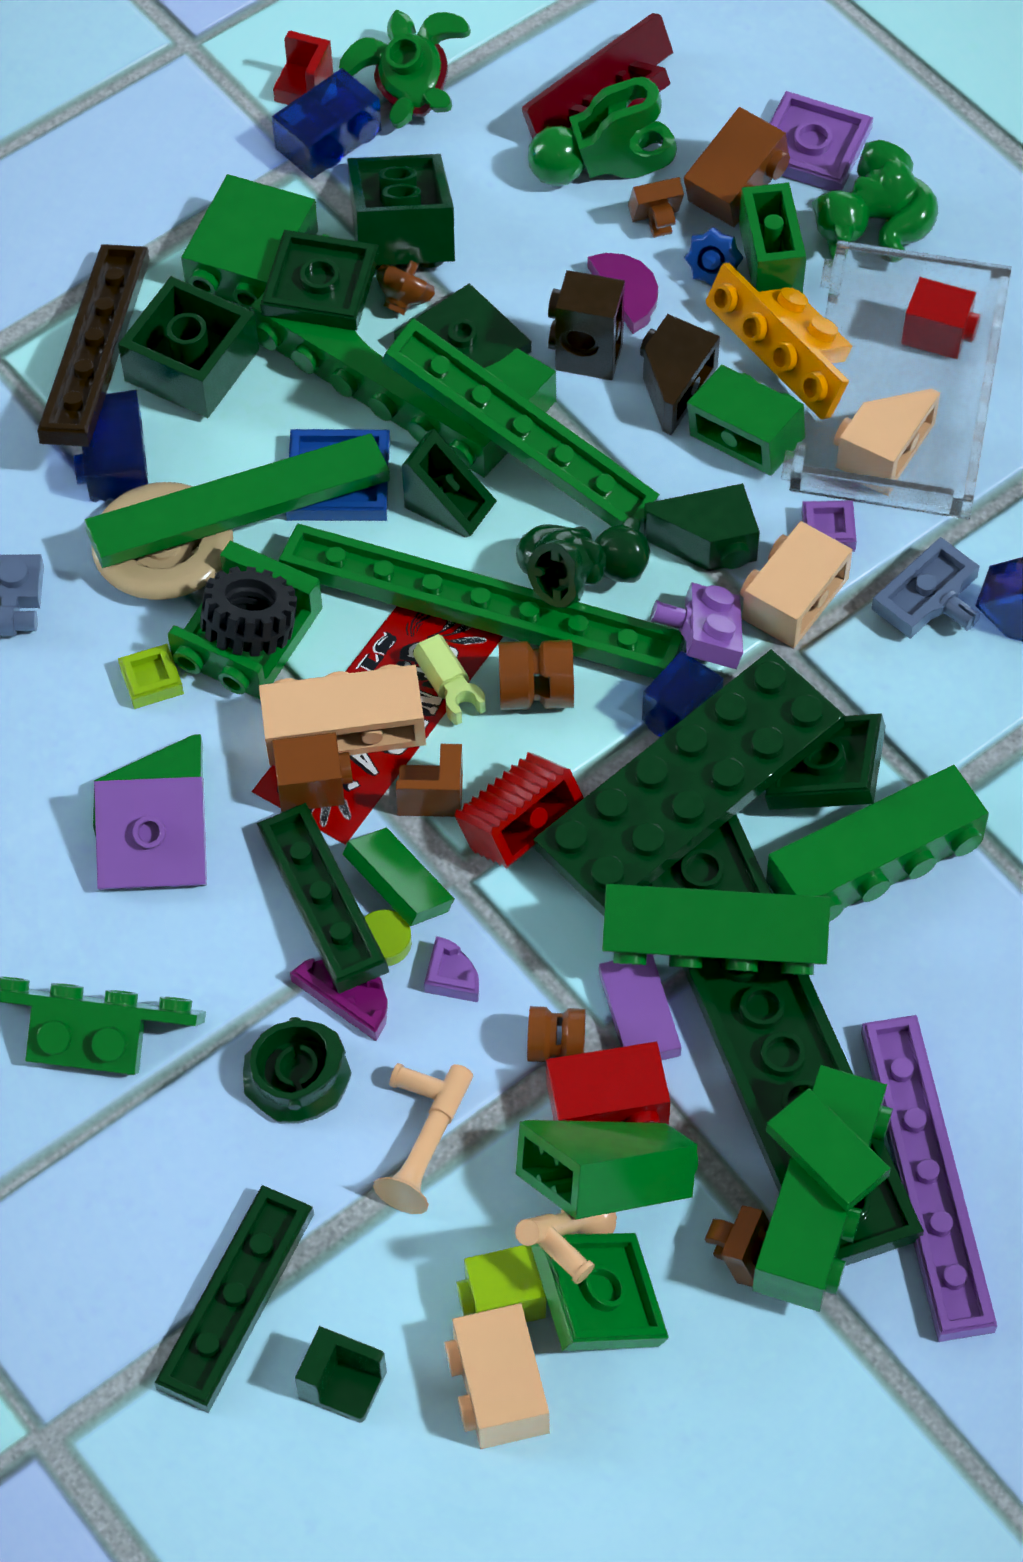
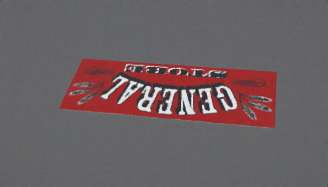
[251,606,504,845]

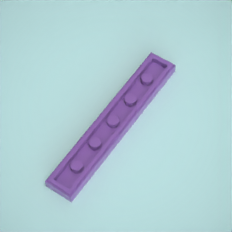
[861,1015,997,1342]

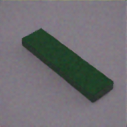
[257,803,389,994]
[154,1185,314,1413]

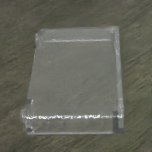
[781,240,1012,520]

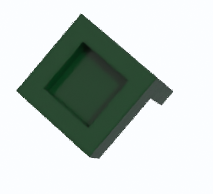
[295,1326,387,1423]

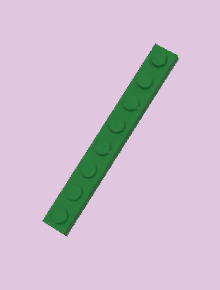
[279,523,684,683]

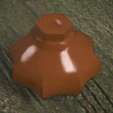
[376,261,435,315]

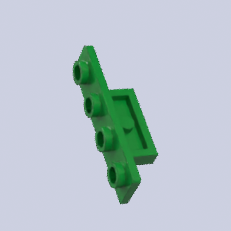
[0,976,206,1075]

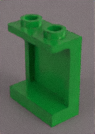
[181,174,318,310]
[167,540,323,699]

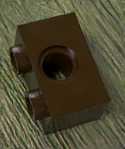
[548,270,625,381]

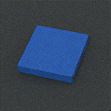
[286,429,390,521]

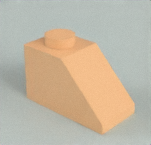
[834,388,941,492]

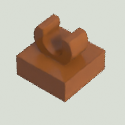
[628,177,684,238]
[705,1205,770,1287]

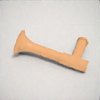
[373,1063,473,1214]
[515,1209,617,1284]

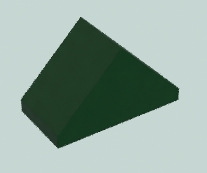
[402,429,497,537]

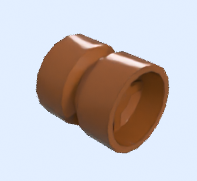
[498,640,574,710]

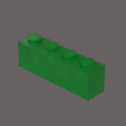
[766,765,989,922]
[602,884,831,975]
[752,1065,893,1312]

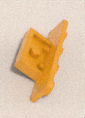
[706,263,853,420]

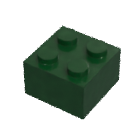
[118,276,259,418]

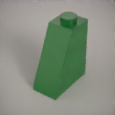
[516,1120,698,1219]

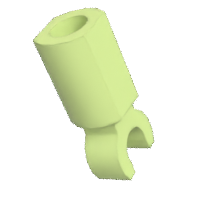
[413,634,486,725]

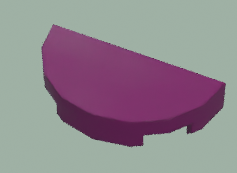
[587,253,658,334]
[290,958,388,1041]

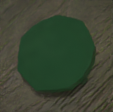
[243,1017,352,1124]

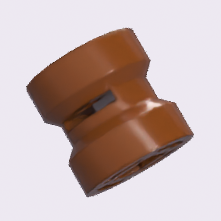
[527,1006,586,1062]

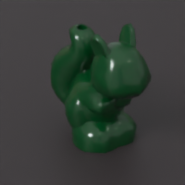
[516,517,651,608]

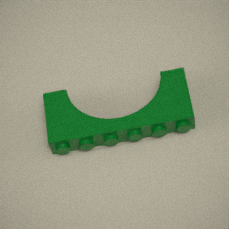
[250,233,556,478]

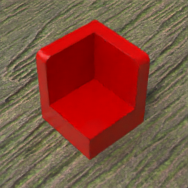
[273,30,334,112]

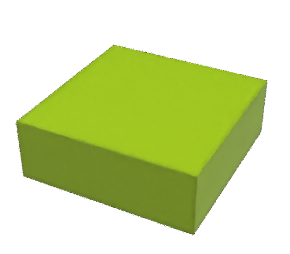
[118,644,184,709]

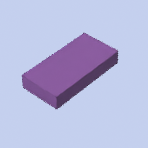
[598,954,682,1060]

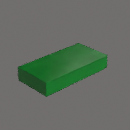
[343,827,455,927]
[766,1088,891,1212]

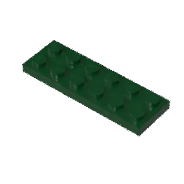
[533,649,845,916]

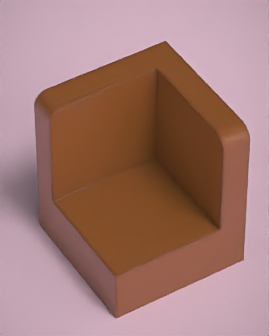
[395,744,463,817]

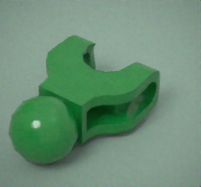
[528,77,677,186]

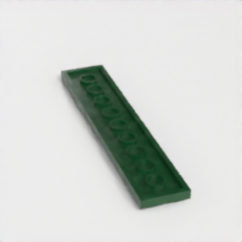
[648,814,924,1266]

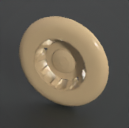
[91,482,233,600]

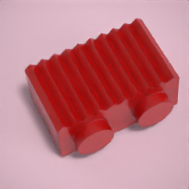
[455,752,584,869]

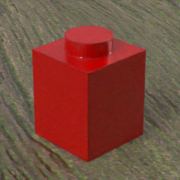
[901,277,981,360]

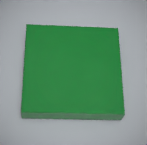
[531,1233,669,1351]

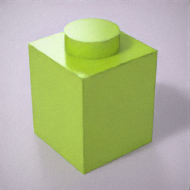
[456,1245,546,1323]

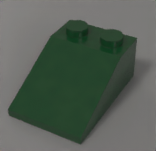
[347,154,455,270]

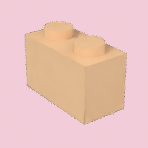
[740,521,853,649]
[444,1303,550,1450]

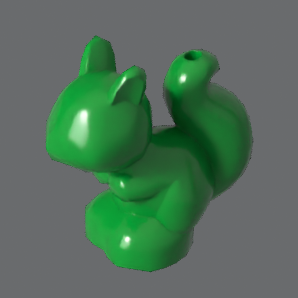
[812,140,938,263]

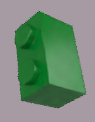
[739,182,807,293]
[687,365,805,476]

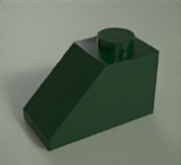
[643,483,760,571]

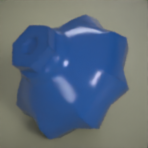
[684,227,743,287]

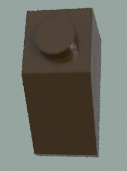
[640,314,720,436]

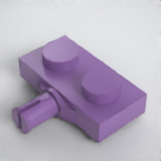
[650,582,743,669]

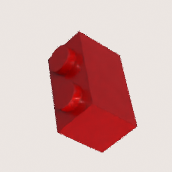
[546,1041,671,1125]

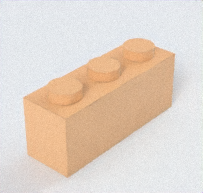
[259,665,426,766]

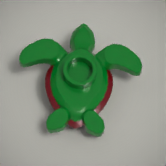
[339,10,471,128]

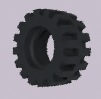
[200,566,297,657]

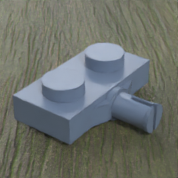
[871,537,980,639]

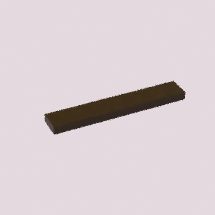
[37,244,150,447]

